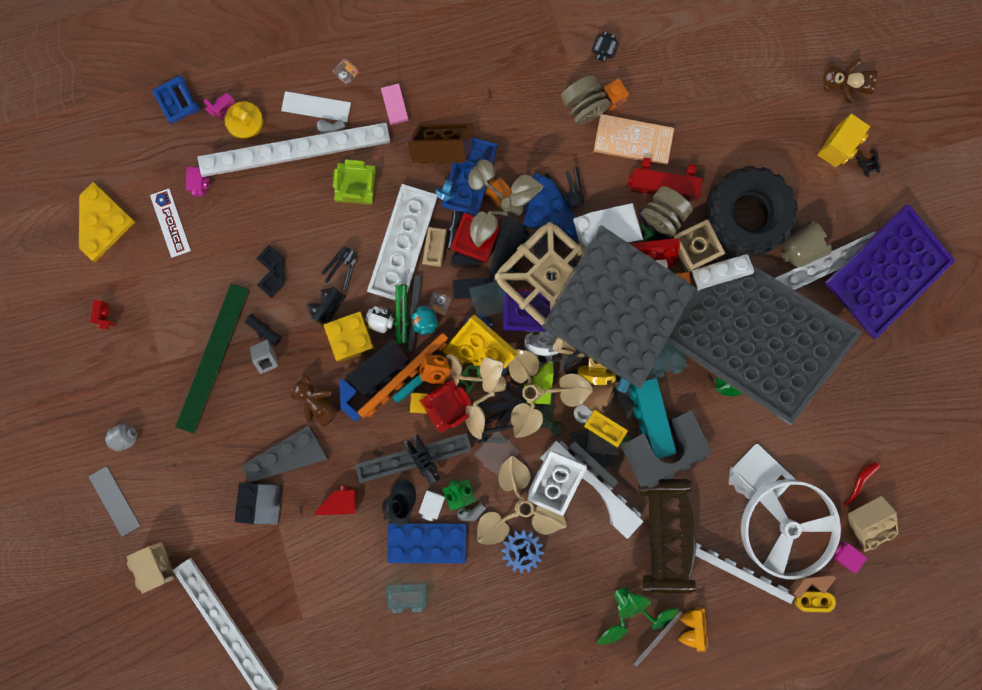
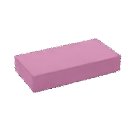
[381,84,409,125]

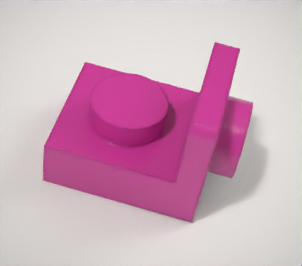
[203,93,236,119]

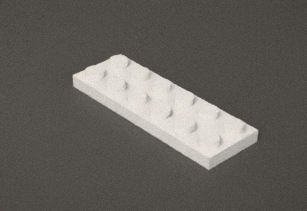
[367,184,438,303]

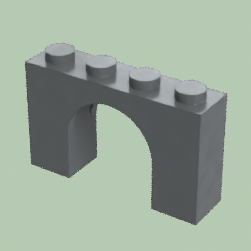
[620,410,712,488]

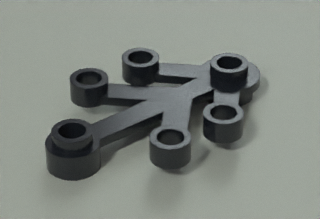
[478,379,546,431]

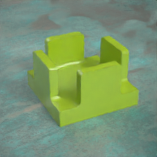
[333,160,376,205]

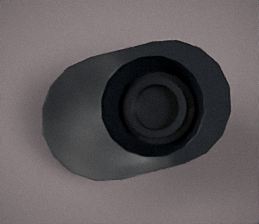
[382,480,416,526]

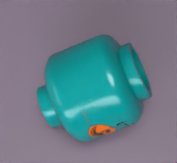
[411,306,438,335]

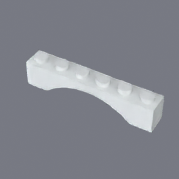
[540,441,643,539]

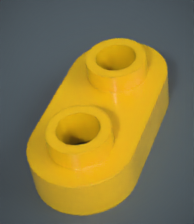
[794,591,836,612]

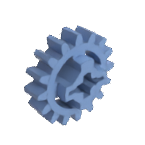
[501,530,544,573]

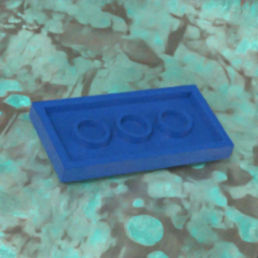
[441,137,498,216]
[387,523,466,563]

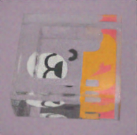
[332,58,359,85]
[428,291,452,316]

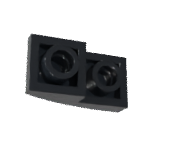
[452,278,494,299]

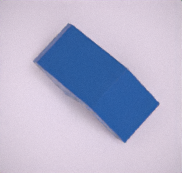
[340,378,361,422]

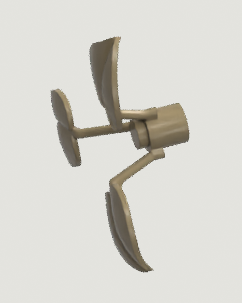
[468,160,544,248]

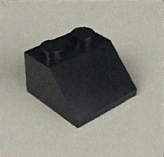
[234,481,283,524]

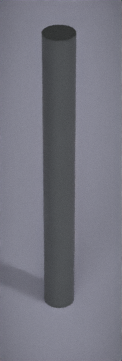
[406,276,422,352]

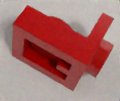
[90,300,116,330]

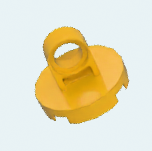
[225,101,264,140]
[577,358,617,385]

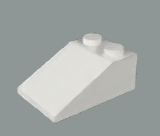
[573,203,643,250]
[527,450,587,516]

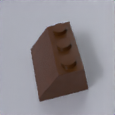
[408,123,473,164]

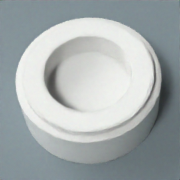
[573,404,592,423]

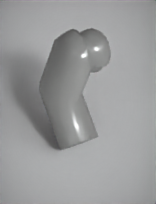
[317,119,346,134]

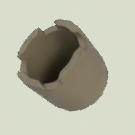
[781,220,832,267]

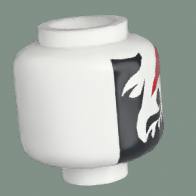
[365,306,395,333]

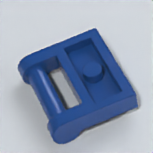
[152,76,201,125]

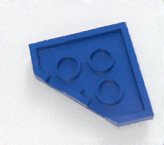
[523,173,578,242]

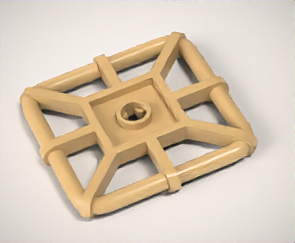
[495,222,585,325]

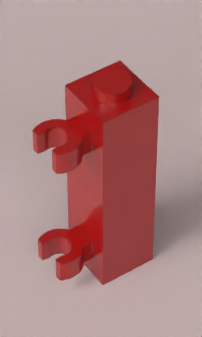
[627,157,703,201]

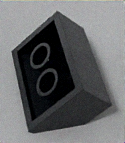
[489,216,529,284]
[346,339,410,397]

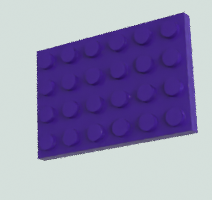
[825,204,955,339]

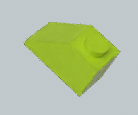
[523,361,554,404]

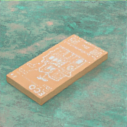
[593,114,674,166]

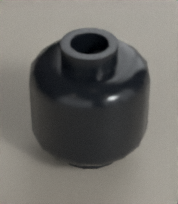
[592,32,619,62]

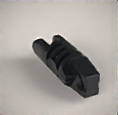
[404,435,440,485]

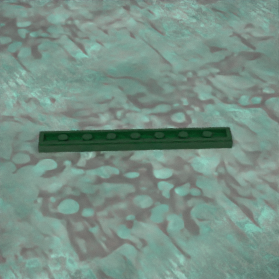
[175,283,250,434]

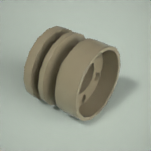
[561,75,611,125]
[640,187,693,238]

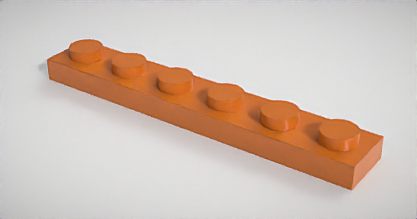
[357,333,449,418]

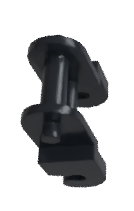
[855,149,881,177]

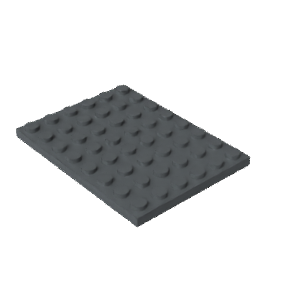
[666,251,862,426]

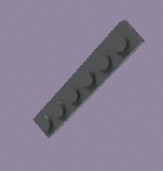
[355,433,472,483]

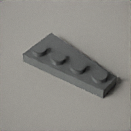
[241,426,328,482]

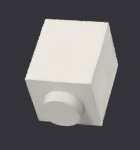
[419,490,445,521]

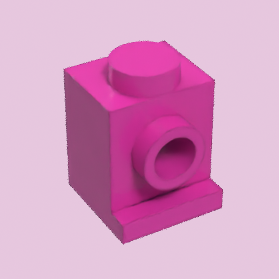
[185,167,209,197]

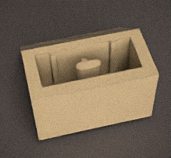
[848,496,898,552]

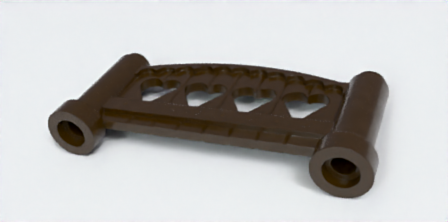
[639,479,697,595]

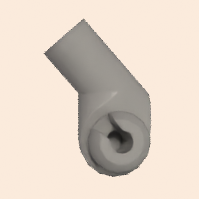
[457,502,486,521]

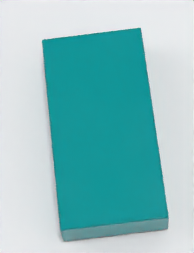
[392,374,425,403]

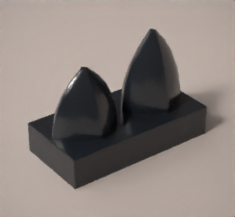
[307,286,346,327]

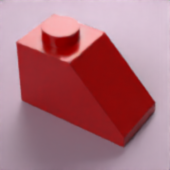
[315,486,357,516]

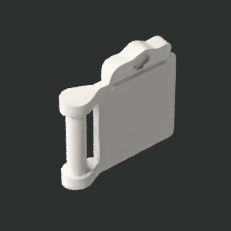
[729,444,796,499]

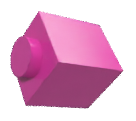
[832,541,867,574]

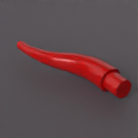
[844,462,881,506]

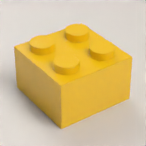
[817,113,871,168]
[324,312,375,363]

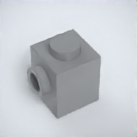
[250,339,278,374]

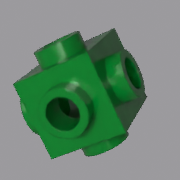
[442,478,476,511]

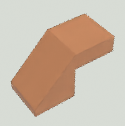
[789,573,836,599]

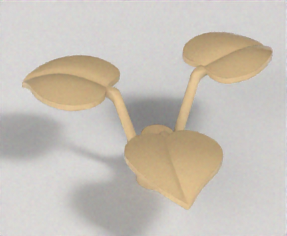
[508,348,593,438]
[446,354,506,439]
[477,456,567,545]

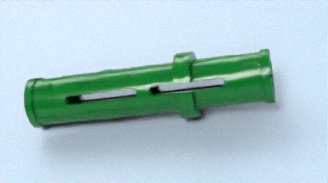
[394,284,409,343]

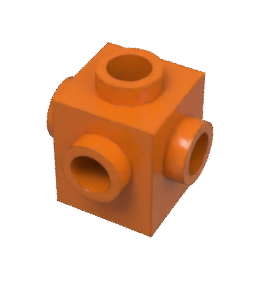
[419,354,451,384]

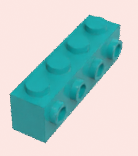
[629,378,676,459]

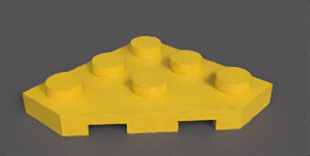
[79,182,135,262]
[443,314,518,368]

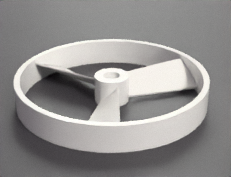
[741,479,841,579]

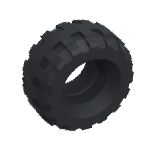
[705,166,798,256]

